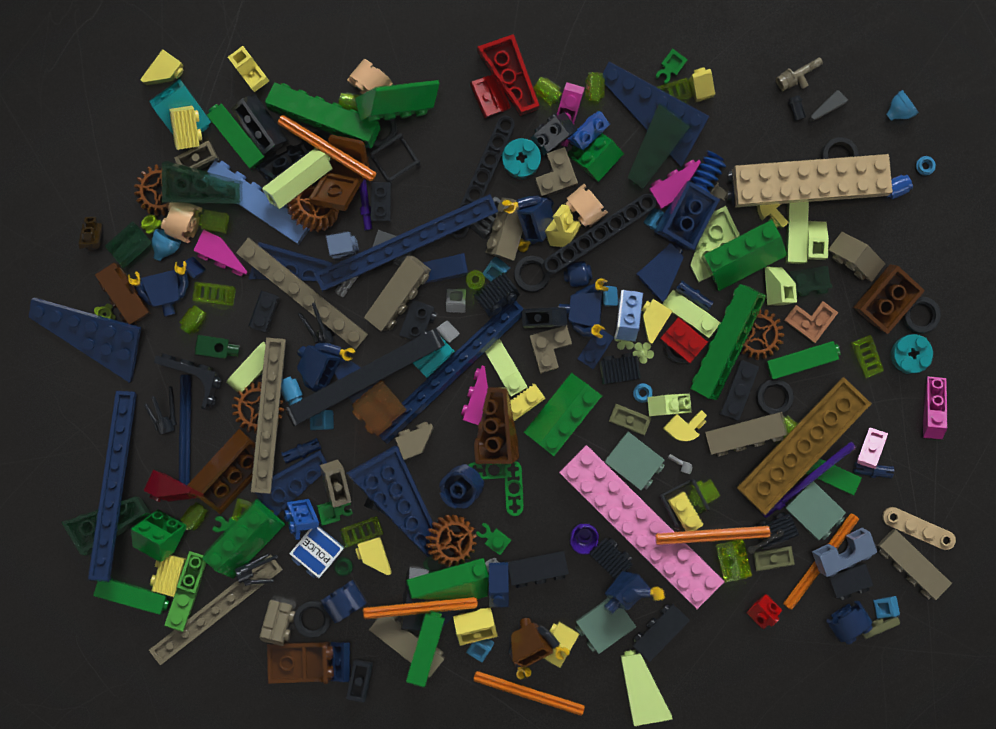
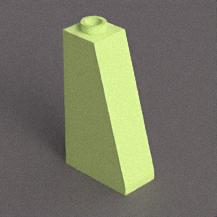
[621,650,672,726]

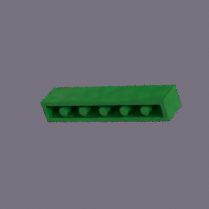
[265,82,381,149]
[691,284,766,400]

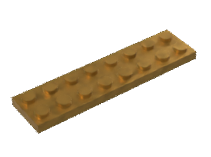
[737,377,871,515]

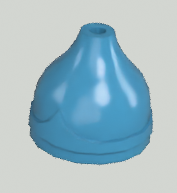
[887,90,919,120]
[152,229,181,261]

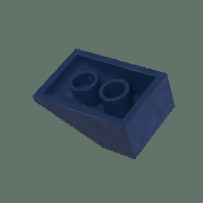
[654,181,720,250]

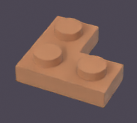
[784,301,838,343]

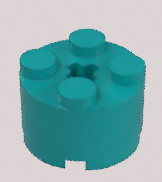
[502,138,541,180]
[891,334,933,374]

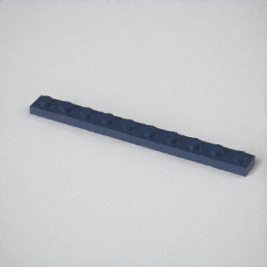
[314,194,498,291]
[374,301,524,444]
[88,391,137,582]

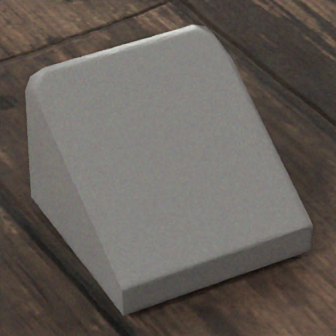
[446,289,466,313]
[436,321,459,343]

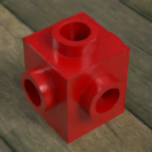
[747,594,782,629]

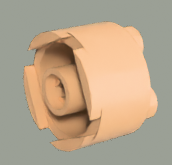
[347,59,393,95]
[566,184,608,227]
[161,199,202,243]

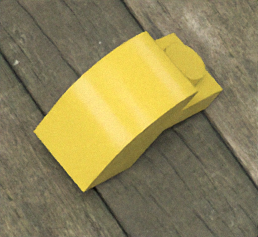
[228,46,269,92]
[757,204,789,230]
[545,205,581,247]
[663,410,707,441]

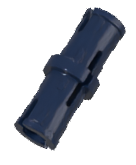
[675,280,713,312]
[281,438,322,464]
[853,462,894,479]

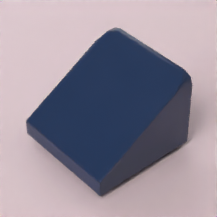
[181,257,206,279]

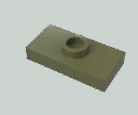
[609,404,651,436]
[753,546,795,571]
[861,617,900,639]

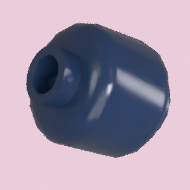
[564,261,593,287]

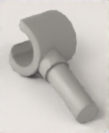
[668,454,692,474]

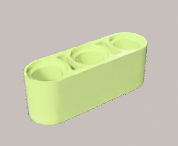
[226,342,266,393]

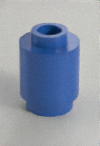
[886,175,913,199]

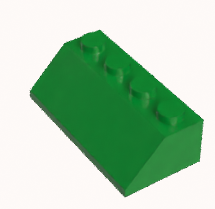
[355,80,439,122]
[702,220,787,291]
[524,373,602,456]
[202,498,285,578]

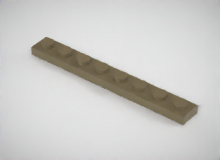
[236,238,368,349]
[251,338,286,494]
[149,555,283,665]

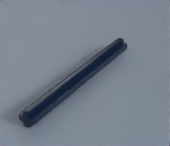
[179,375,191,485]

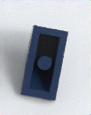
[489,563,509,607]

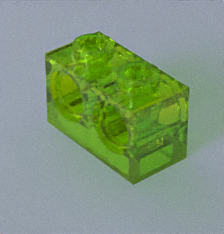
[716,539,752,583]

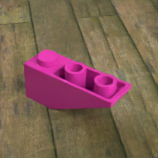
[557,82,585,147]
[649,160,701,210]
[194,230,249,277]
[461,366,488,426]
[923,376,947,439]

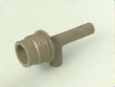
[776,57,823,91]

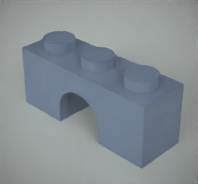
[326,232,359,260]
[812,528,877,577]

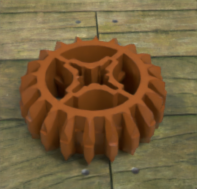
[134,164,186,216]
[287,184,339,232]
[741,309,784,360]
[232,382,284,434]
[426,515,477,567]

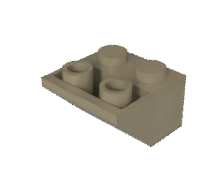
[395,422,434,460]

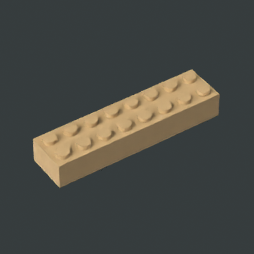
[732,154,892,207]

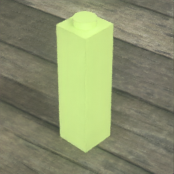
[262,148,333,209]
[785,202,809,264]

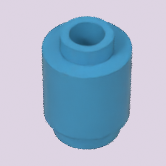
[281,376,303,406]

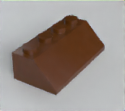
[188,429,256,514]

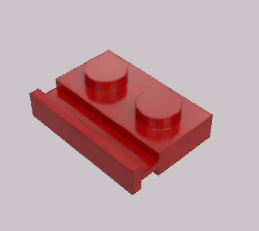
[470,75,511,118]
[660,317,708,364]

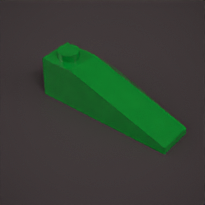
[406,558,489,600]

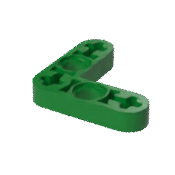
[468,461,523,516]

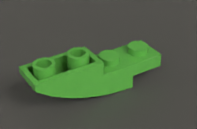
[164,551,206,632]

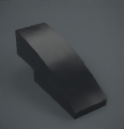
[401,567,428,632]

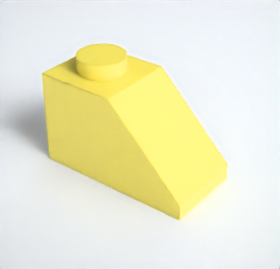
[140,49,184,85]
[641,299,673,344]
[355,537,392,575]

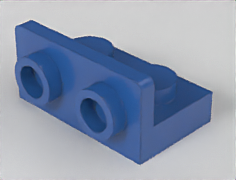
[568,111,610,150]
[284,499,319,540]

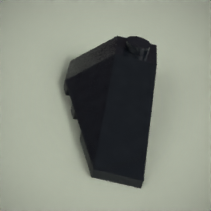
[256,129,333,183]

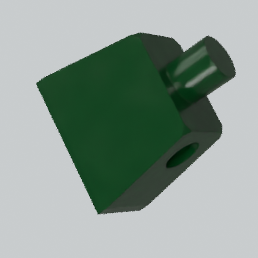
[194,335,239,359]

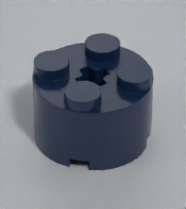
[440,464,484,509]
[320,580,367,623]
[827,601,873,645]

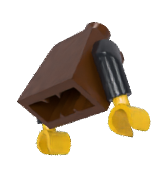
[508,618,570,679]

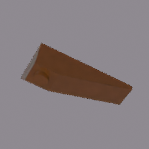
[474,387,519,464]

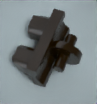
[79,217,103,251]

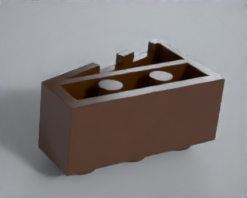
[95,262,151,325]

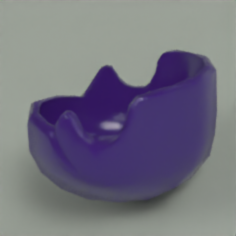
[570,524,599,555]

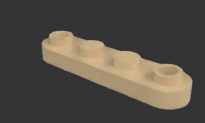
[882,507,956,550]

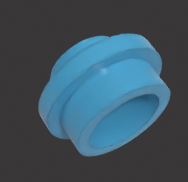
[916,156,936,175]
[633,383,652,403]

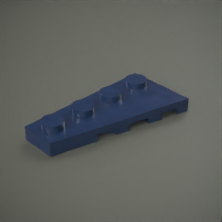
[249,242,333,281]
[255,450,327,516]

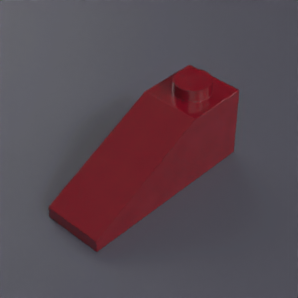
[144,470,203,502]

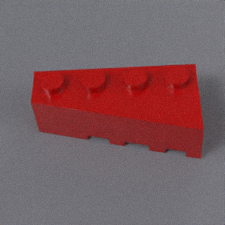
[477,34,540,116]

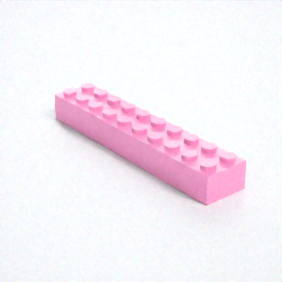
[559,445,724,609]

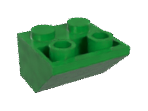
[567,133,624,182]
[131,509,186,562]

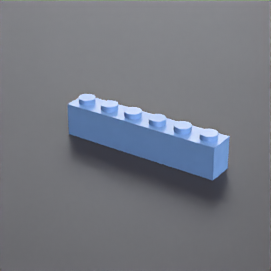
[202,161,309,245]

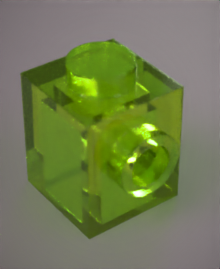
[199,210,229,234]
[689,479,720,508]

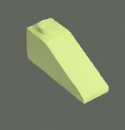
[662,290,720,339]
[485,339,528,397]

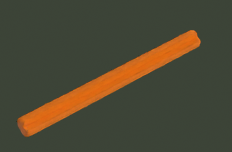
[278,115,376,181]
[784,513,859,610]
[655,526,770,545]
[363,597,477,619]
[473,671,585,716]

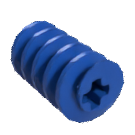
[691,151,726,193]

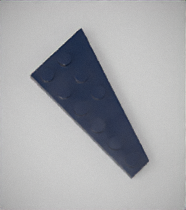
[600,62,710,167]
[29,297,141,383]
[346,446,441,557]

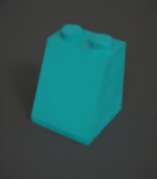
[149,79,211,134]

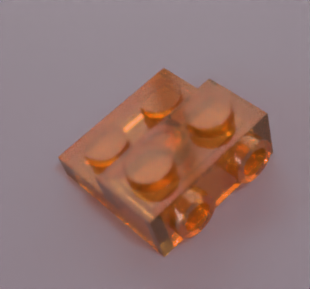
[352,380,407,436]

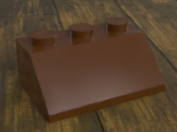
[853,264,925,334]

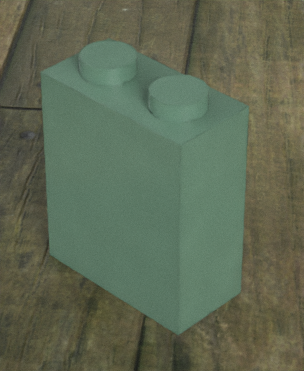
[604,432,665,490]
[784,481,846,540]
[575,598,636,654]

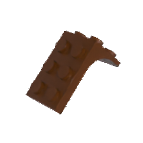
[309,135,370,211]
[267,642,334,684]

